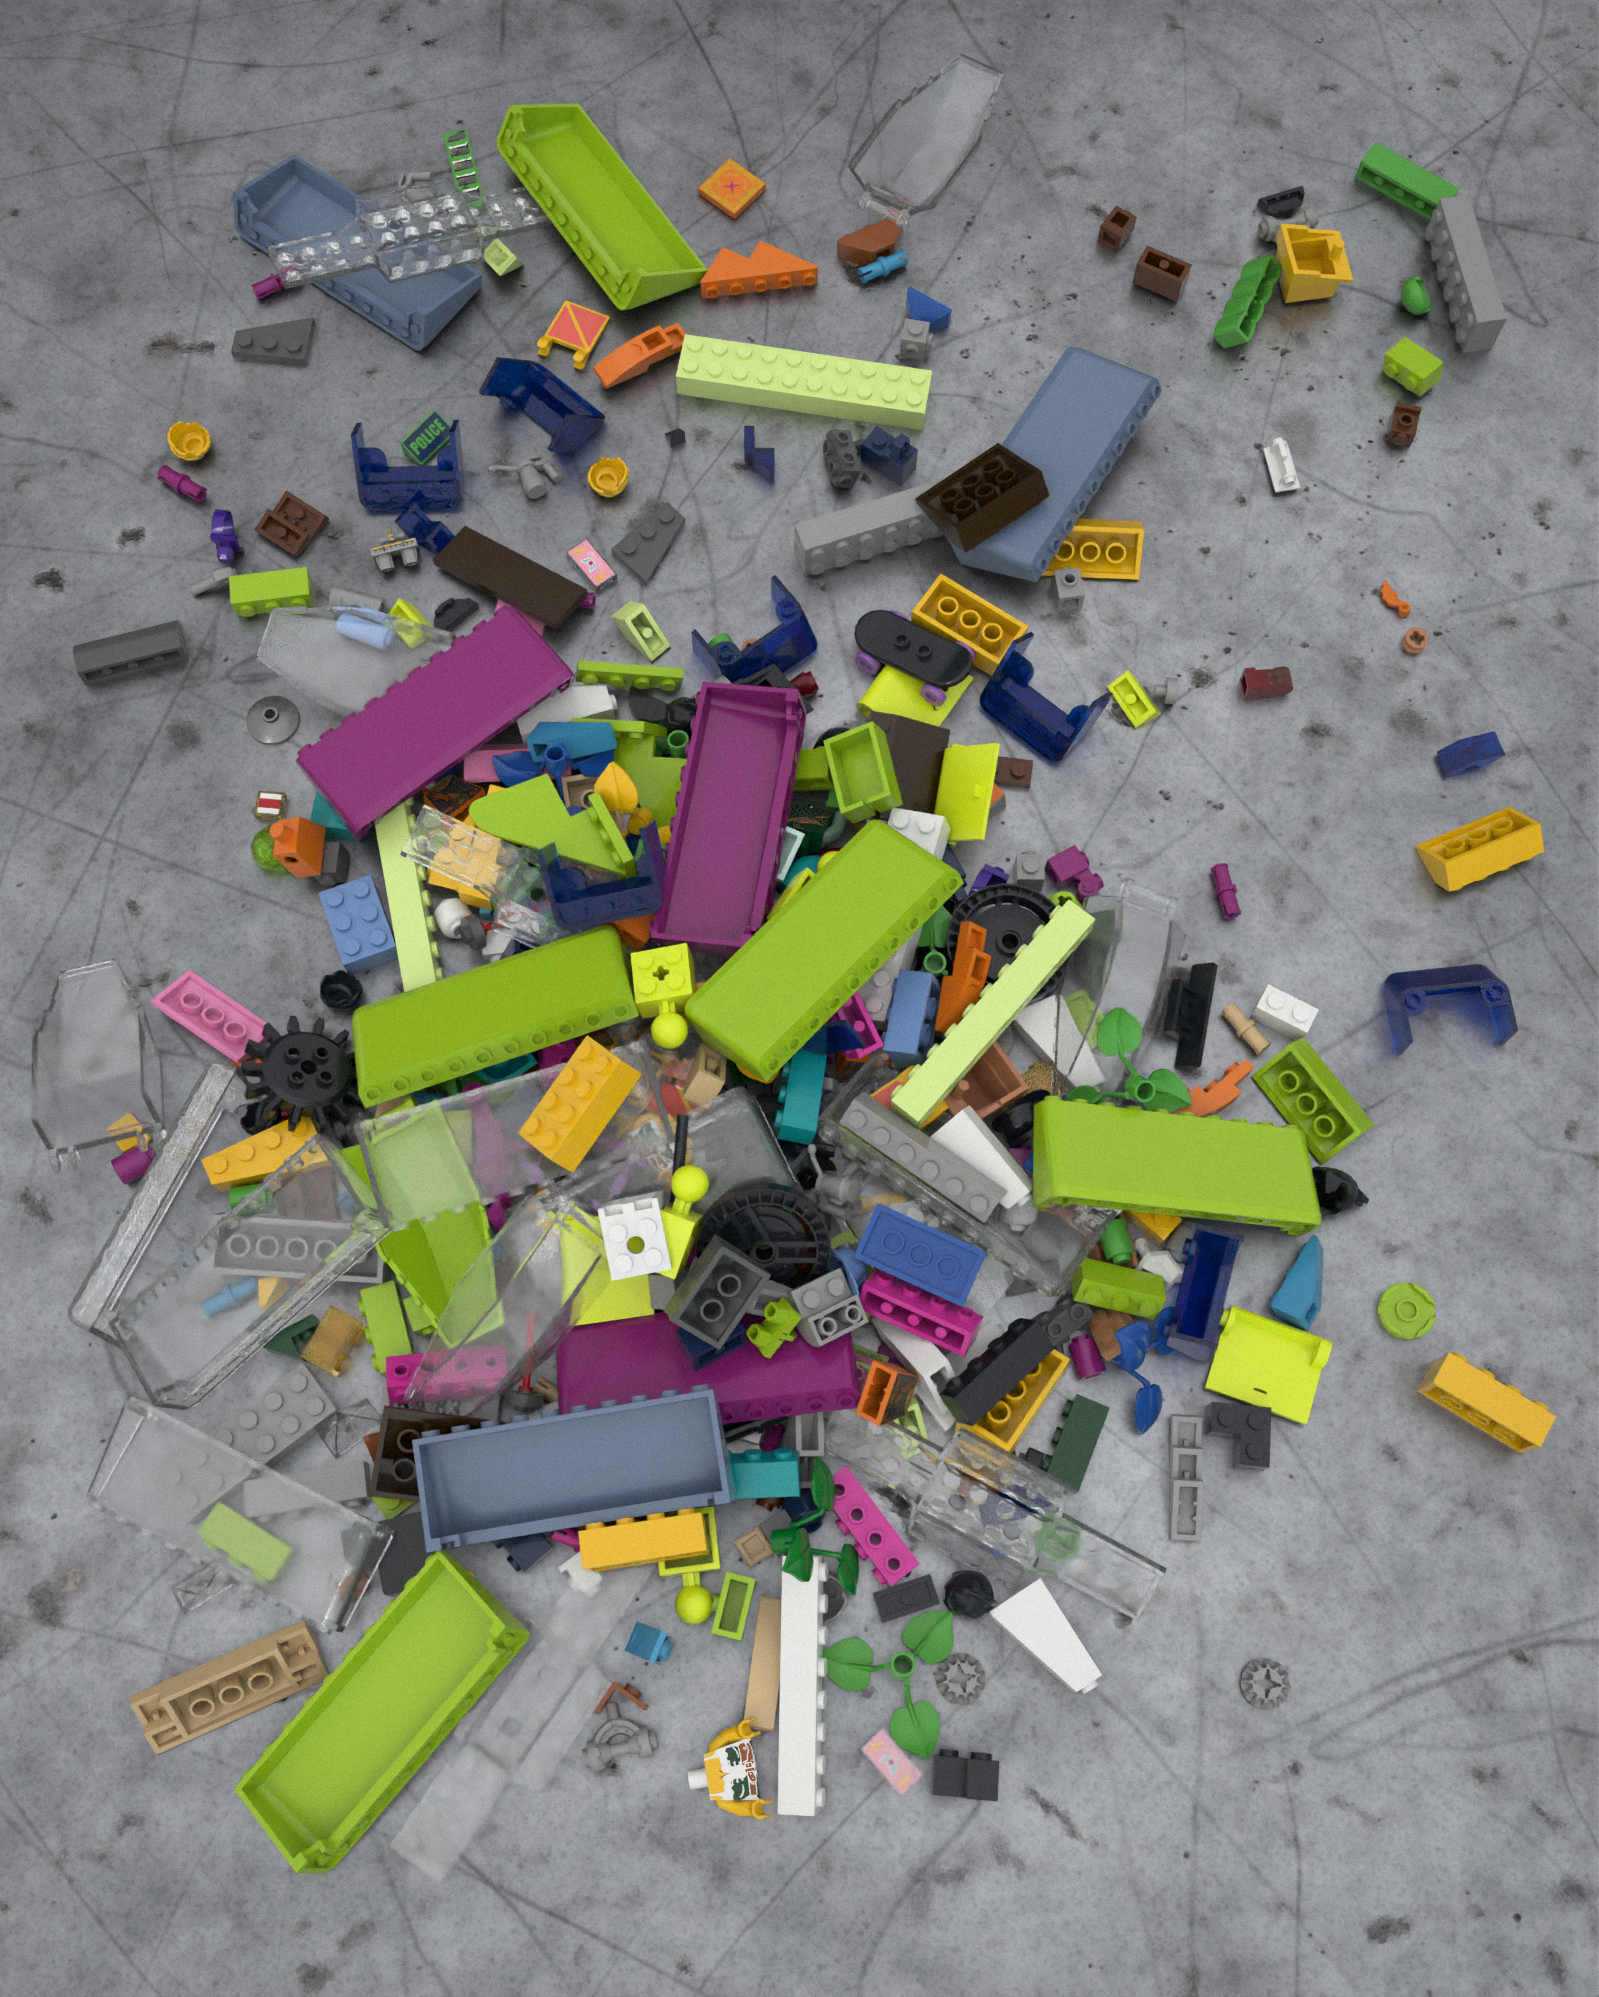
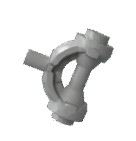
[1258,206,1319,244]
[582,1702,658,1773]

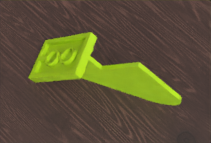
[571,718,687,828]
[469,774,638,887]

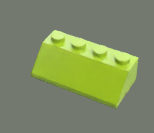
[1252,1037,1375,1164]

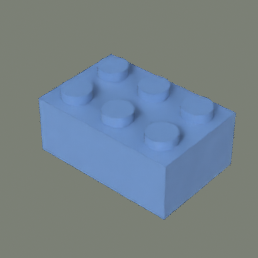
[318,874,398,975]
[881,969,942,1068]

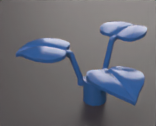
[492,745,615,817]
[1102,1306,1181,1435]

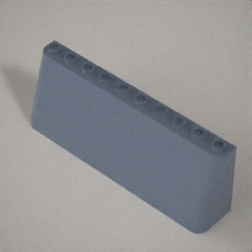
[233,154,483,351]
[950,347,1162,582]
[412,1384,737,1553]

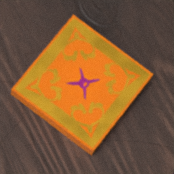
[698,158,766,220]

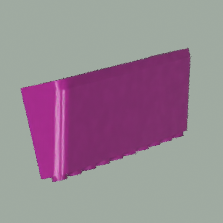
[296,605,575,841]
[649,682,806,958]
[555,1312,861,1424]

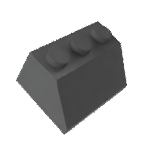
[664,1234,771,1350]

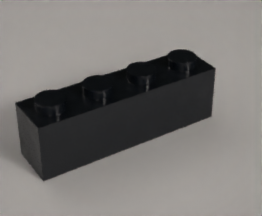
[939,1318,1055,1426]

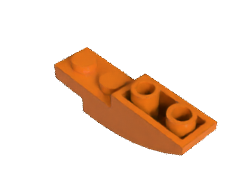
[593,323,686,389]
[935,921,991,1035]
[1170,1059,1254,1118]

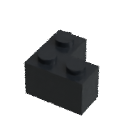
[1204,1402,1271,1471]
[931,1749,1000,1802]

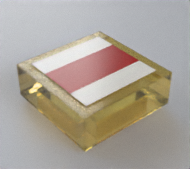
[254,790,287,820]

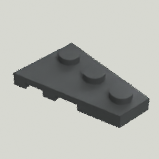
[231,317,316,365]
[611,502,685,586]

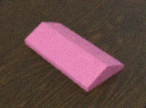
[464,743,572,783]
[151,970,267,1064]

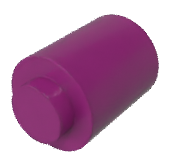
[111,1143,159,1185]
[1068,1334,1107,1380]

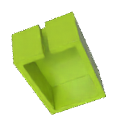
[823,721,903,823]

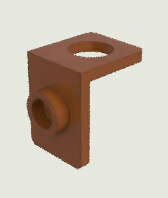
[594,1682,649,1715]

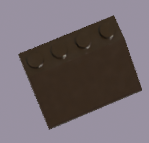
[915,443,1049,553]
[858,711,950,824]
[369,1406,505,1502]

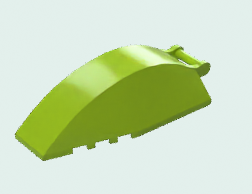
[335,1095,507,1350]

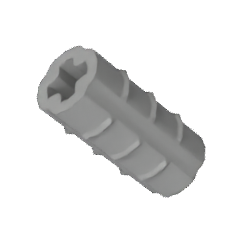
[329,586,387,621]

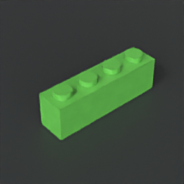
[1355,142,1459,220]

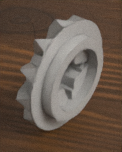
[937,1653,985,1704]
[1241,1658,1291,1709]

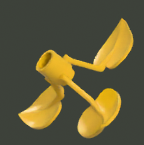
[576,761,672,879]

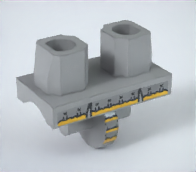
[370,527,419,573]

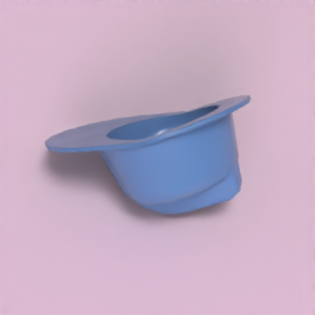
[826,1247,868,1299]

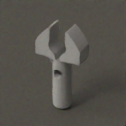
[190,567,237,595]

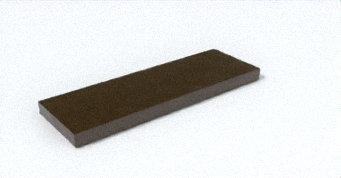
[433,526,588,630]

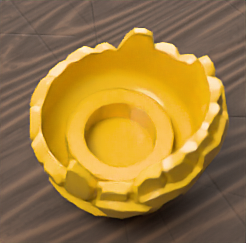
[167,421,211,461]
[588,457,629,497]

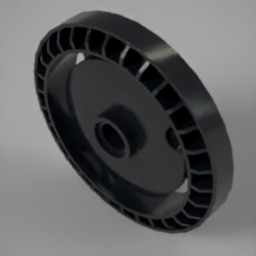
[945,883,1071,1005]
[696,1182,831,1289]

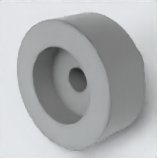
[1154,677,1178,704]

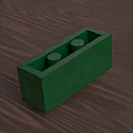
[1040,1394,1110,1494]

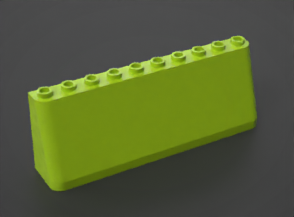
[497,103,708,310]
[685,820,964,1082]
[352,925,639,1108]
[1033,1096,1322,1236]
[234,1550,530,1873]

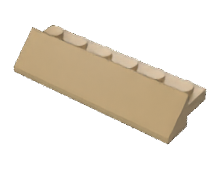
[130,1619,330,1755]

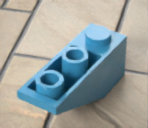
[526,722,618,762]
[1270,1234,1324,1331]
[625,1621,674,1665]

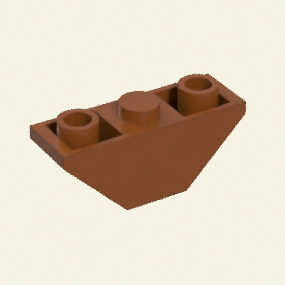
[837,212,904,266]

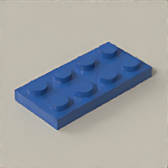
[854,1203,987,1307]

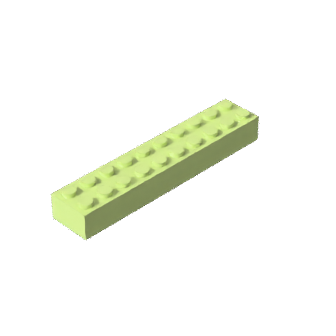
[676,334,932,431]

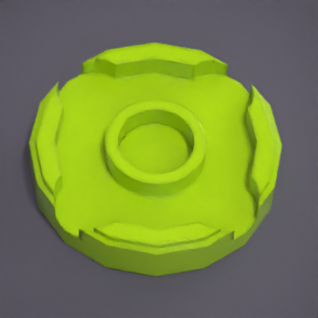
[1376,1282,1436,1340]

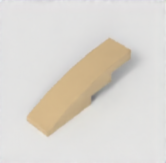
[744,1596,781,1732]

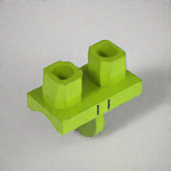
[746,1297,802,1358]

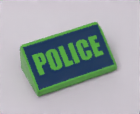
[401,410,456,467]

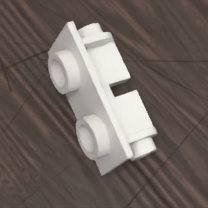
[1263,437,1300,493]

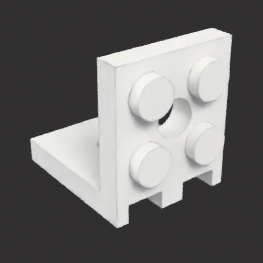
[598,1190,672,1281]

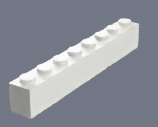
[778,1555,829,1816]

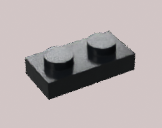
[873,1574,940,1623]

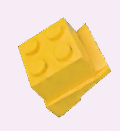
[1275,224,1353,303]

